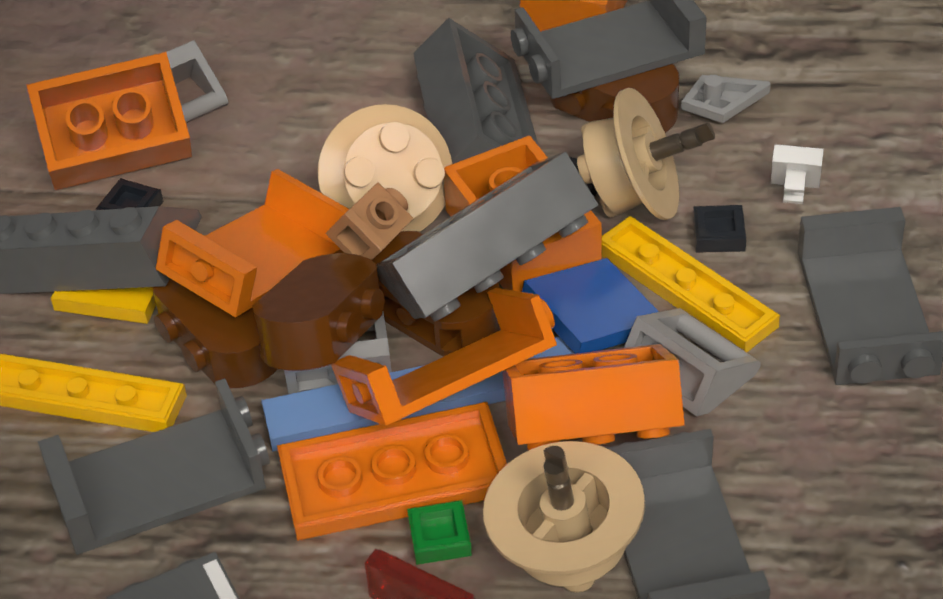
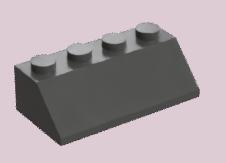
[413,18,539,164]
[376,152,598,321]
[0,206,202,294]

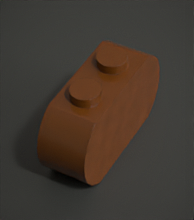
[550,64,679,133]
[372,231,500,357]
[253,253,385,371]
[153,278,278,388]

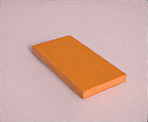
[277,402,507,541]

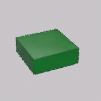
[407,500,472,565]

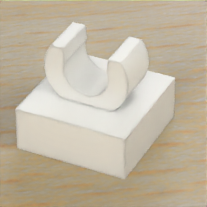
[771,144,824,204]

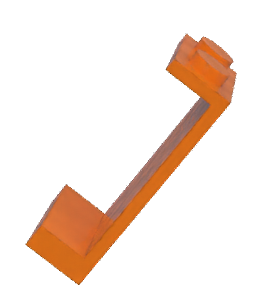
[156,169,349,318]
[331,288,557,426]

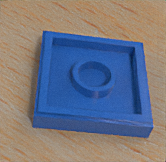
[522,258,659,353]

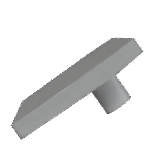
[681,74,771,123]

